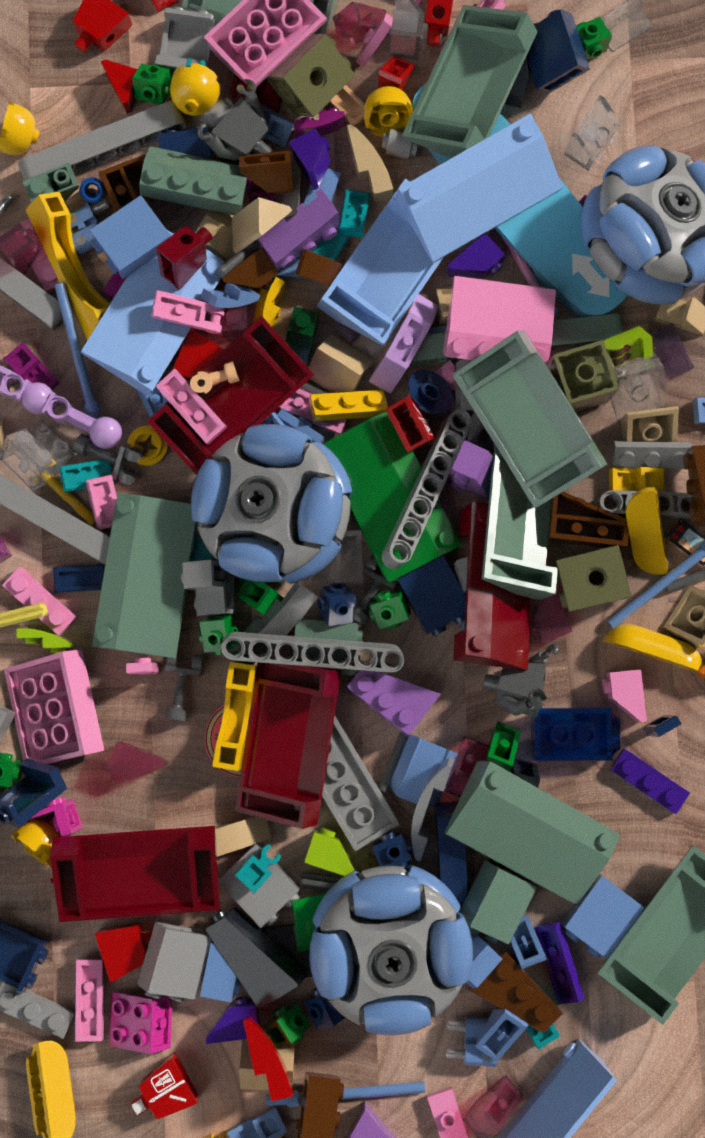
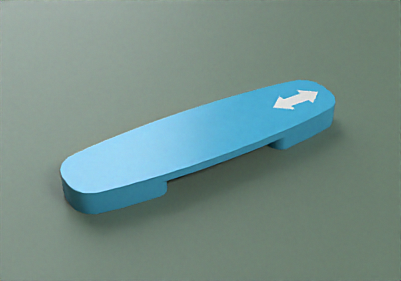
[412,84,627,318]

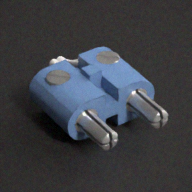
[69,199,110,255]
[446,1016,497,1067]

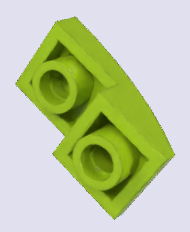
[16,628,74,654]

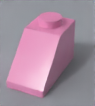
[602,669,647,722]

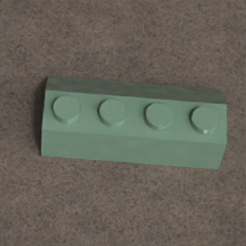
[139,146,248,215]

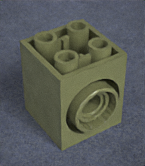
[265,34,355,117]
[548,340,619,412]
[553,545,632,613]

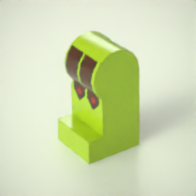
[604,326,653,367]

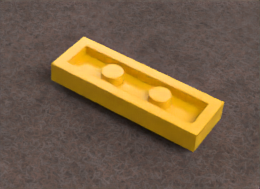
[309,390,388,421]

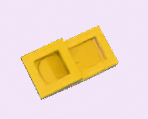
[263,277,286,328]
[609,467,664,492]

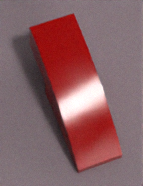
[243,1016,294,1102]

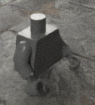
[198,79,272,161]
[484,644,559,717]

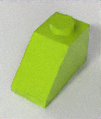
[304,828,356,876]

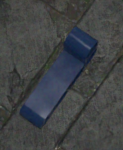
[434,801,468,909]

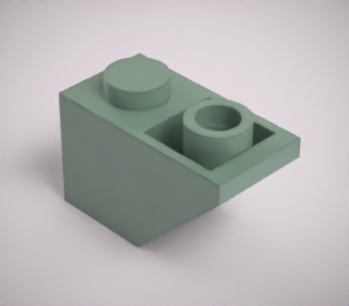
[23,163,79,203]

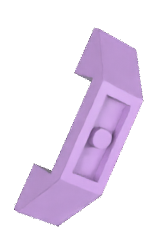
[368,294,439,394]

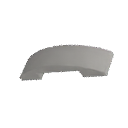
[411,757,455,861]

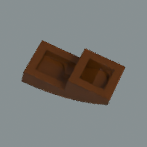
[295,249,344,287]

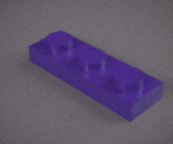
[609,748,690,814]
[534,921,585,1004]

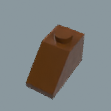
[239,151,293,194]
[219,248,279,289]

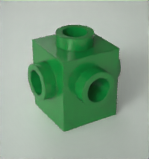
[576,16,612,60]
[132,63,171,104]
[369,589,411,630]
[199,614,238,655]
[0,752,22,791]
[262,1003,311,1049]

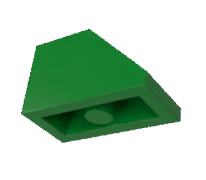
[234,578,284,615]
[482,721,521,772]

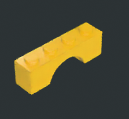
[212,662,257,771]

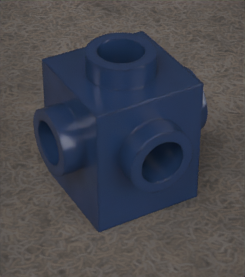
[317,583,356,626]
[372,831,413,868]
[303,987,346,1031]

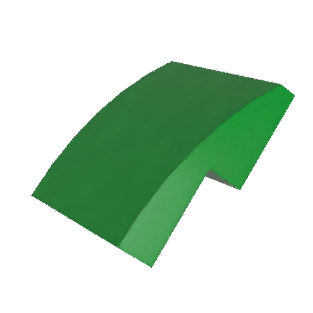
[291,892,327,952]

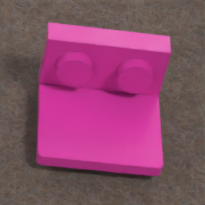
[31,797,83,836]
[110,992,173,1054]

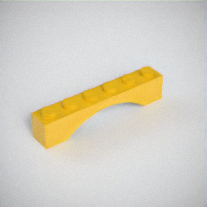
[26,192,110,340]

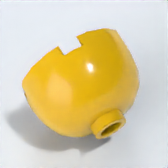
[170,63,221,116]
[364,86,413,137]
[0,102,40,156]
[11,818,62,869]

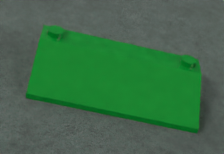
[323,412,462,584]

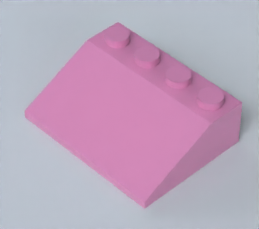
[204,0,327,87]
[442,276,556,367]
[4,650,104,764]

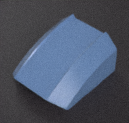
[390,734,458,807]

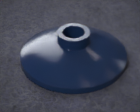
[407,370,454,415]

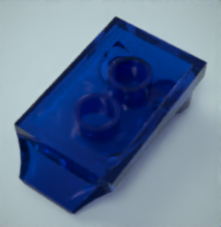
[531,708,621,761]

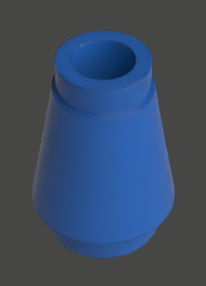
[79,177,105,203]

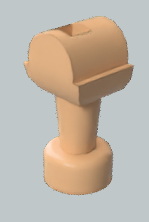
[190,361,239,394]

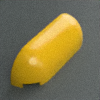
[626,487,668,575]
[602,624,703,673]
[26,1041,76,1138]

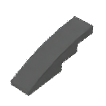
[231,582,318,665]

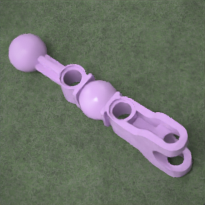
[0,365,122,449]

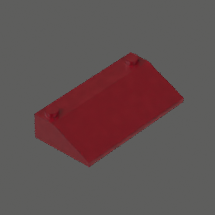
[147,316,314,475]
[453,501,530,671]
[235,662,341,829]
[50,826,220,923]

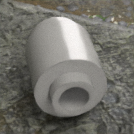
[199,97,234,132]
[381,129,418,159]

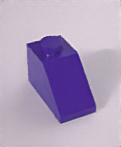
[289,129,331,190]
[446,233,505,279]
[206,996,260,1044]

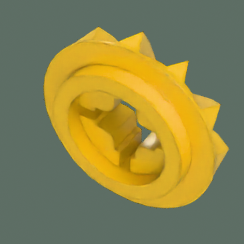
[127,426,167,466]

